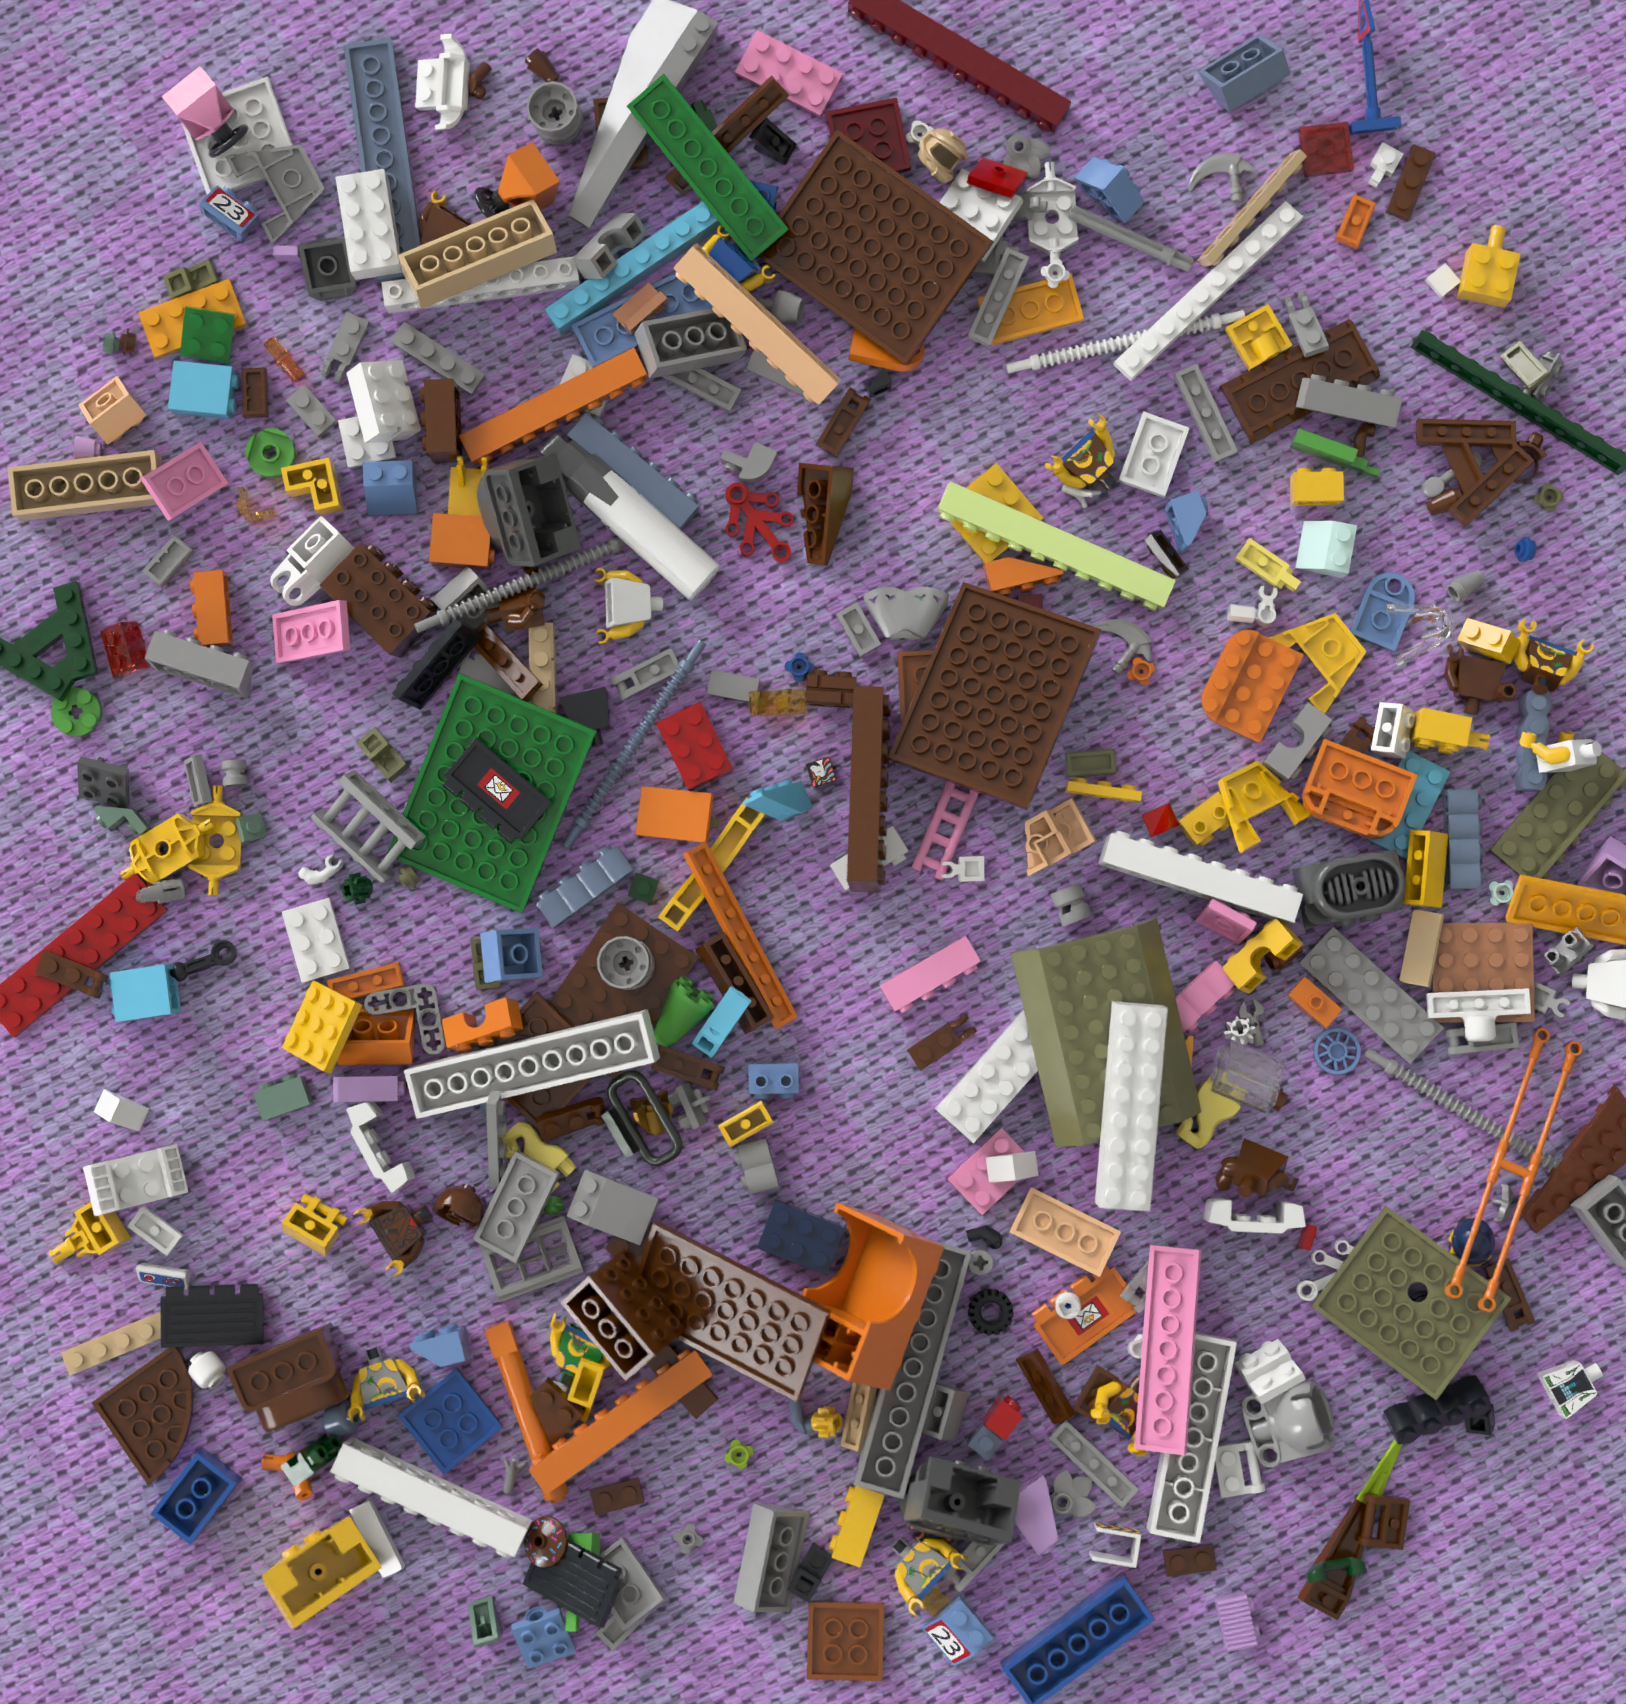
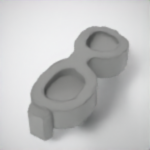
[1493,1184,1513,1222]

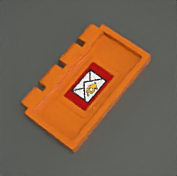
[1031,1265,1137,1366]

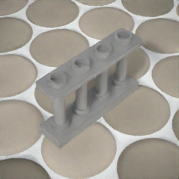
[311,770,426,883]

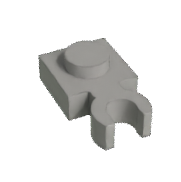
[1534,981,1572,1018]

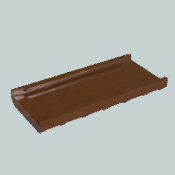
[1219,319,1380,445]

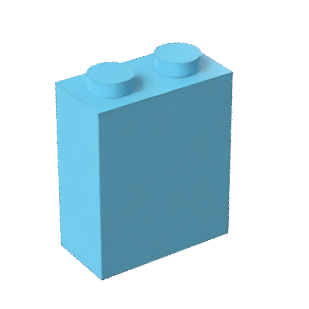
[168,361,240,420]
[109,964,181,1022]

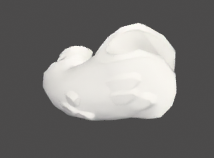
[298,855,344,885]

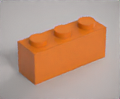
[190,570,233,648]

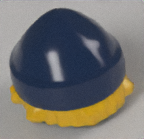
[1448,1218,1495,1267]

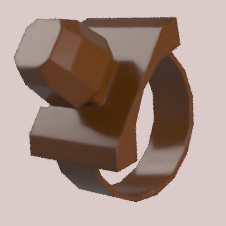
[1514,432,1547,484]

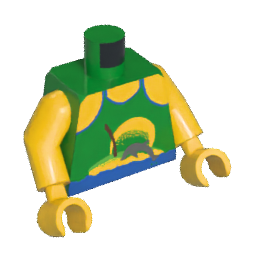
[550,1314,612,1387]

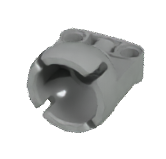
[1242,1380,1336,1468]

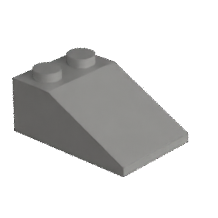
[567,1169,660,1246]

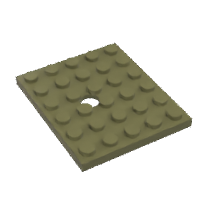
[1311,1206,1512,1400]

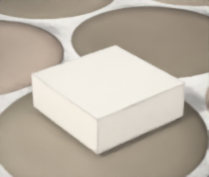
[1425,263,1461,299]

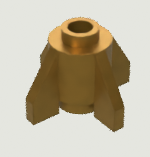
[630,1090,673,1136]

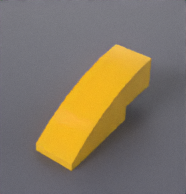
[567,1357,605,1422]

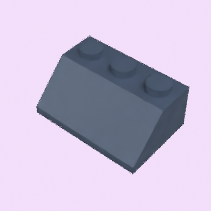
[1198,34,1291,112]

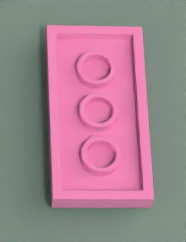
[735,30,843,118]
[272,600,350,664]

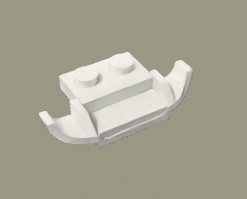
[415,34,470,130]

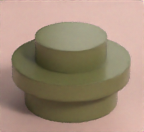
[397,866,420,890]

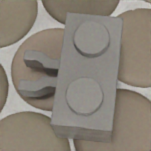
[922,1383,969,1441]

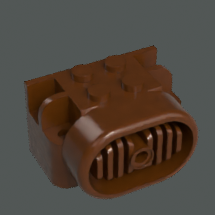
[226,1322,349,1432]

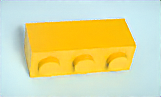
[1403,830,1448,908]
[828,1485,885,1568]

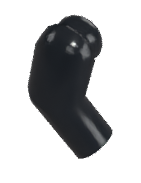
[966,1225,1002,1249]

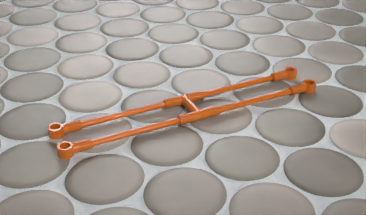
[1445,1028,1583,1312]

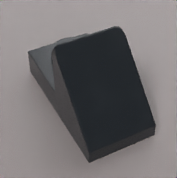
[749,118,797,165]

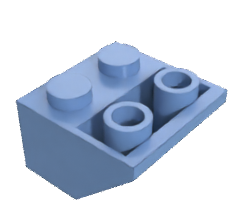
[409,1323,472,1367]

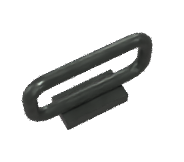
[601,1070,683,1167]

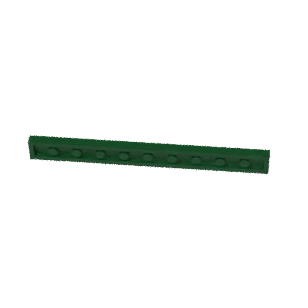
[1410,330,1626,475]

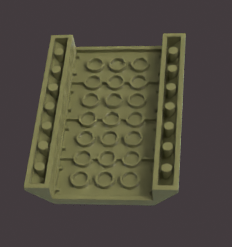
[1011,918,1201,1147]

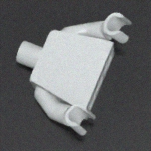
[1572,949,1626,1022]

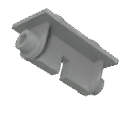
[1522,352,1563,401]

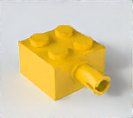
[1456,225,1521,308]
[1409,708,1490,755]

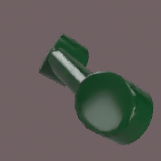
[1306,1557,1367,1583]

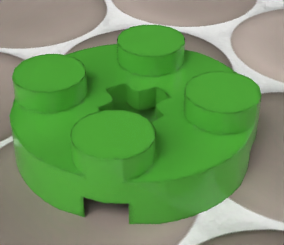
[245,428,296,478]
[51,687,102,737]

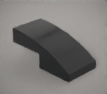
[787,1542,833,1603]

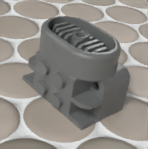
[477,453,581,567]
[1293,849,1405,928]
[899,1456,1021,1545]

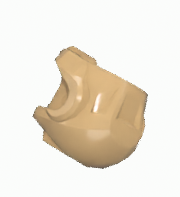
[918,128,968,183]

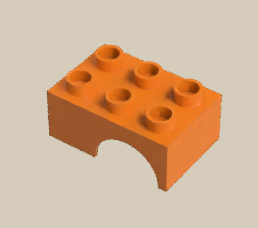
[802,1202,944,1391]

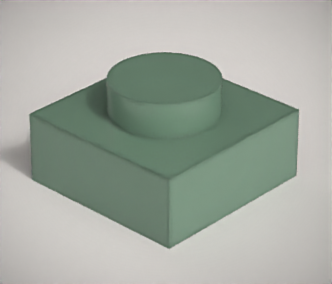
[235,813,267,843]

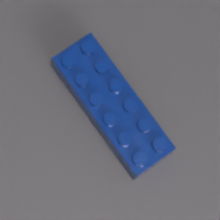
[1000,1572,1155,1704]

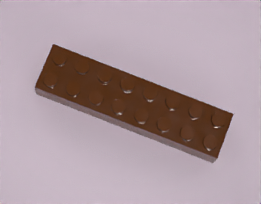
[847,686,891,892]

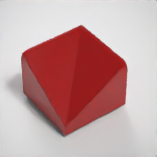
[1142,803,1179,837]

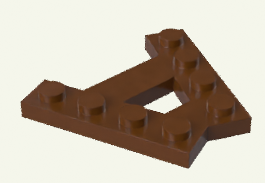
[1416,419,1535,528]

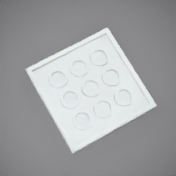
[182,77,293,195]

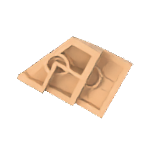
[1025,798,1097,876]

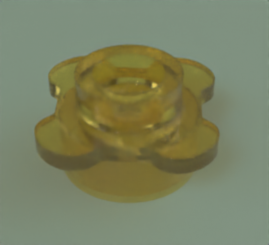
[919,1585,949,1616]

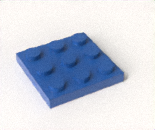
[398,1367,503,1475]

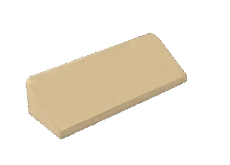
[1400,910,1444,988]

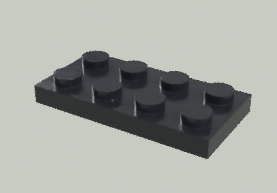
[392,618,484,710]

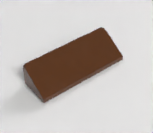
[647,1344,719,1419]

